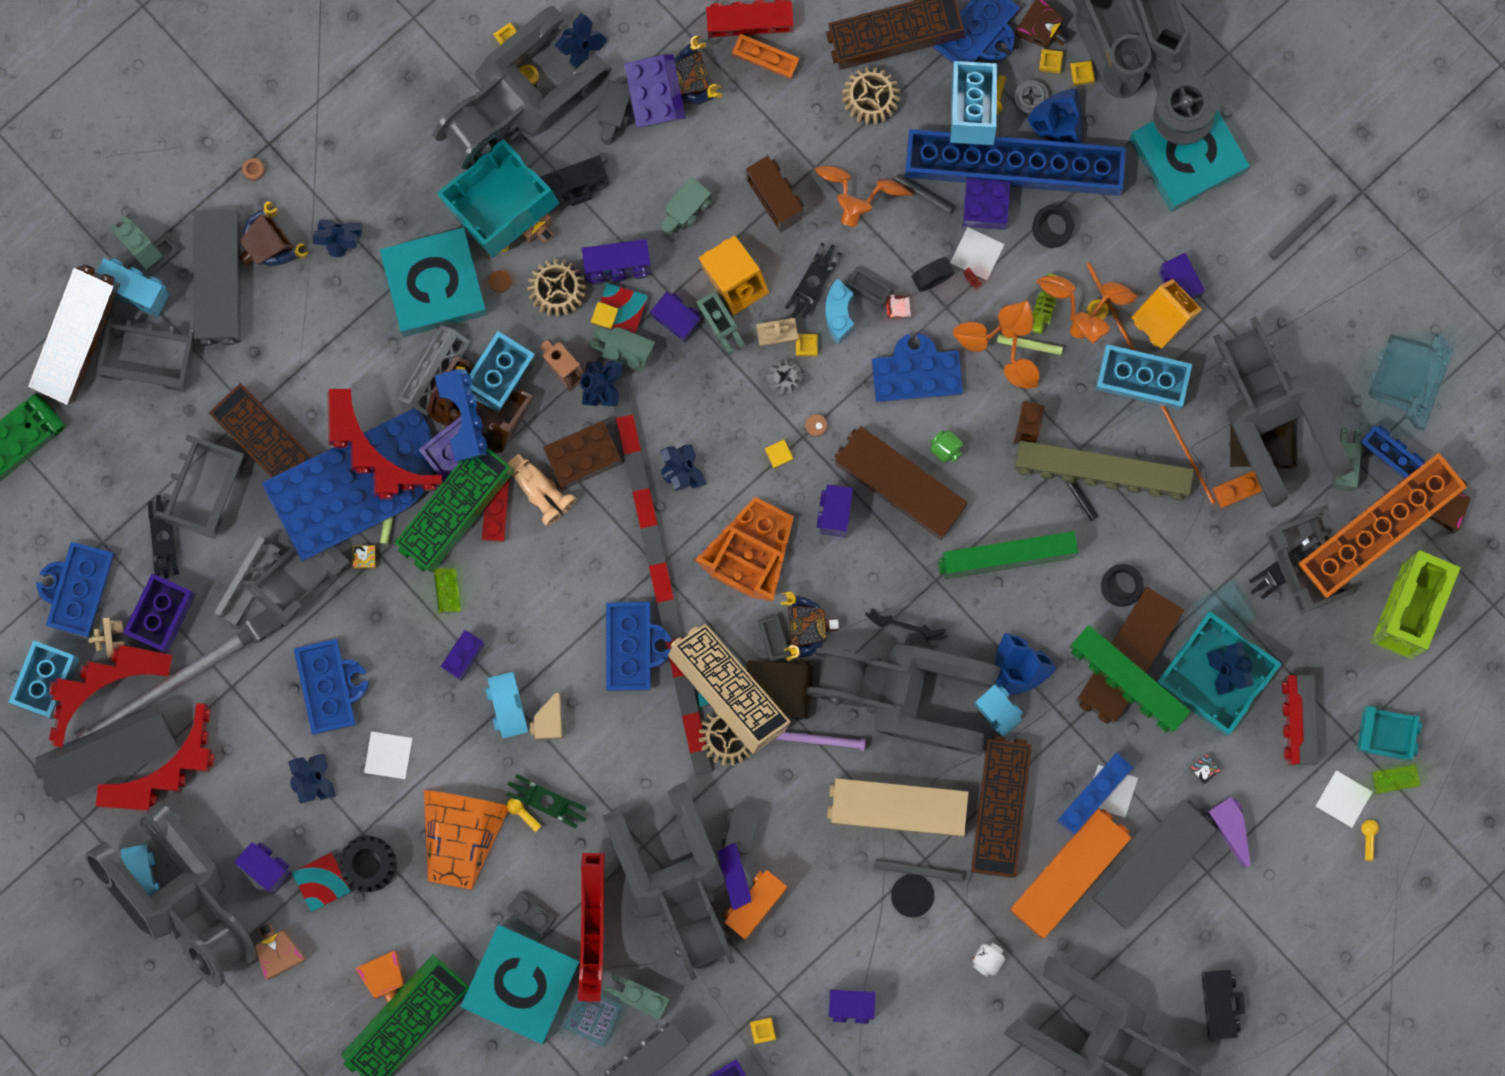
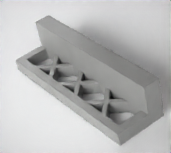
[397,325,470,416]
[214,536,282,626]

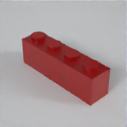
[706,0,794,38]

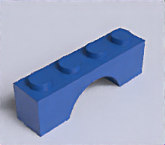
[435,369,487,462]
[1056,753,1133,836]

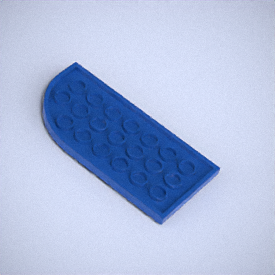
[261,408,434,562]

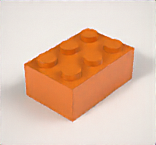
[724,870,788,940]

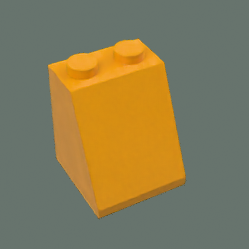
[698,235,769,315]
[1131,279,1202,349]

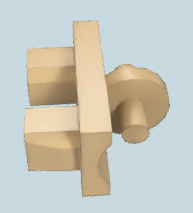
[756,318,798,347]
[88,618,125,660]

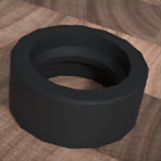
[1032,205,1074,248]
[911,257,955,292]
[1101,564,1144,607]

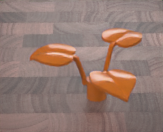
[813,166,913,227]
[1036,276,1137,344]
[952,300,1040,389]

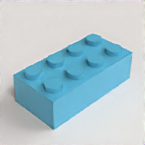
[950,61,997,145]
[1095,344,1192,410]

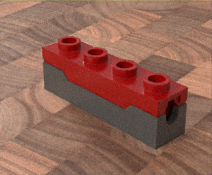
[1281,675,1318,766]

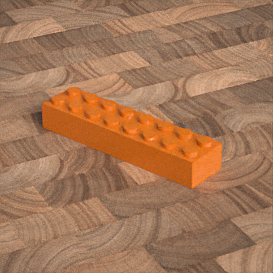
[1298,453,1467,598]

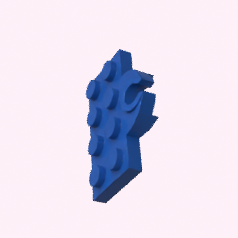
[932,0,1020,64]
[872,333,963,403]
[36,542,115,638]
[606,602,672,691]
[294,639,369,735]

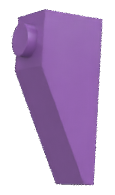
[1206,797,1251,868]

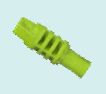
[1032,274,1057,335]

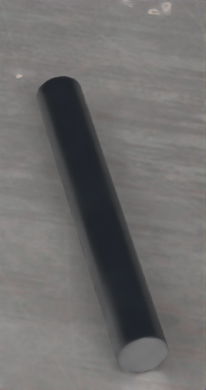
[1065,482,1099,521]

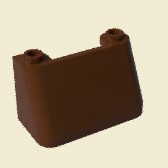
[427,355,533,453]

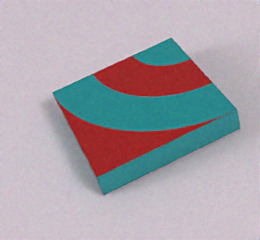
[595,283,648,334]
[292,852,352,912]

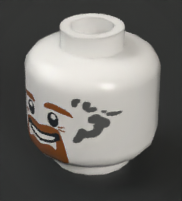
[972,942,1005,977]

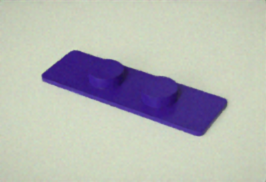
[717,843,752,910]

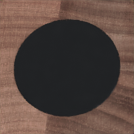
[891,874,934,917]

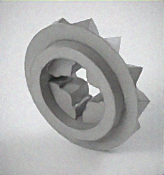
[1014,80,1049,113]
[767,360,802,395]

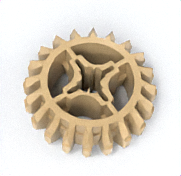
[842,67,900,125]
[527,259,586,318]
[699,710,751,766]

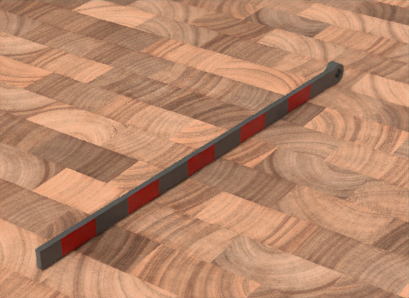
[603,359,712,775]

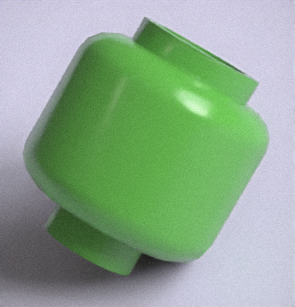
[930,430,963,463]

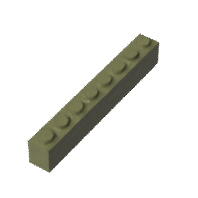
[1014,441,1194,501]

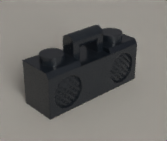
[540,155,609,206]
[1201,970,1246,1040]

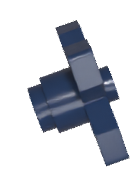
[555,13,607,70]
[313,219,363,257]
[580,362,622,407]
[660,444,706,491]
[1207,642,1254,695]
[288,754,336,804]

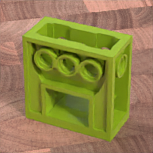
[1370,550,1461,659]

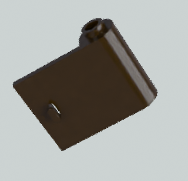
[1230,418,1298,469]
[747,660,814,720]

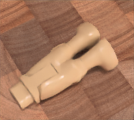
[507,454,577,527]

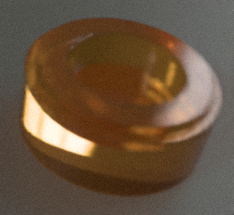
[489,270,511,293]

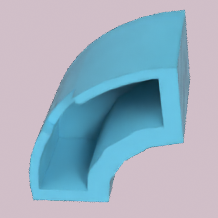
[825,279,854,344]
[485,672,528,739]
[974,685,1023,737]
[121,844,161,896]

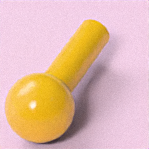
[996,75,1007,116]
[507,798,542,833]
[1361,819,1379,861]

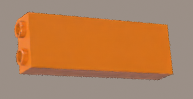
[1009,809,1131,939]

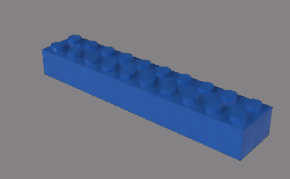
[905,129,1126,196]

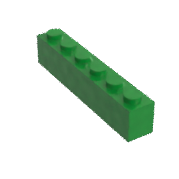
[1069,625,1191,734]

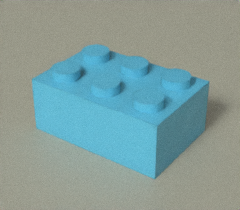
[97,258,170,318]
[470,331,535,414]
[9,640,80,720]

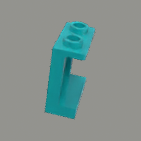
[1357,706,1422,761]

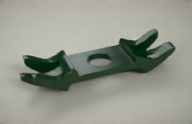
[507,774,587,829]

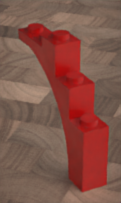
[327,389,442,500]
[48,645,173,747]
[95,703,215,811]
[578,853,605,1002]

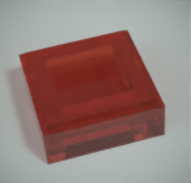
[963,267,982,291]
[886,295,911,319]

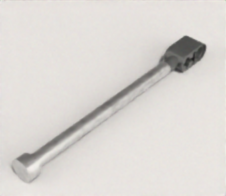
[75,603,285,738]

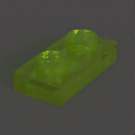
[433,568,461,613]
[1371,764,1420,795]

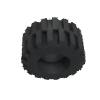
[339,835,397,893]

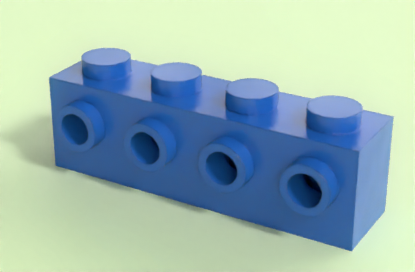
[1360,425,1425,479]

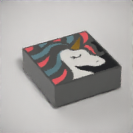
[1189,754,1221,785]

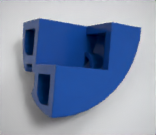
[1028,88,1083,144]
[995,633,1057,695]

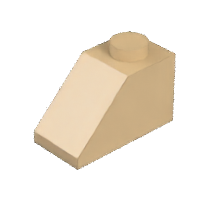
[530,693,563,741]

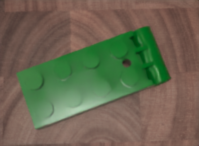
[0,393,66,482]

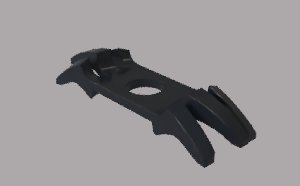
[785,242,842,318]
[148,495,179,579]
[1249,536,1321,599]
[865,608,948,641]

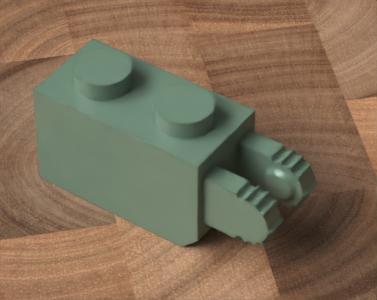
[661,177,712,237]
[110,215,163,270]
[696,291,745,355]
[590,327,655,373]
[1331,426,1362,491]
[604,974,670,1020]

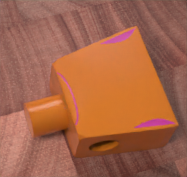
[355,951,405,1003]

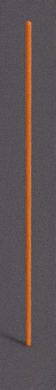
[1086,263,1215,504]

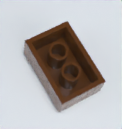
[746,155,804,233]
[543,421,622,491]

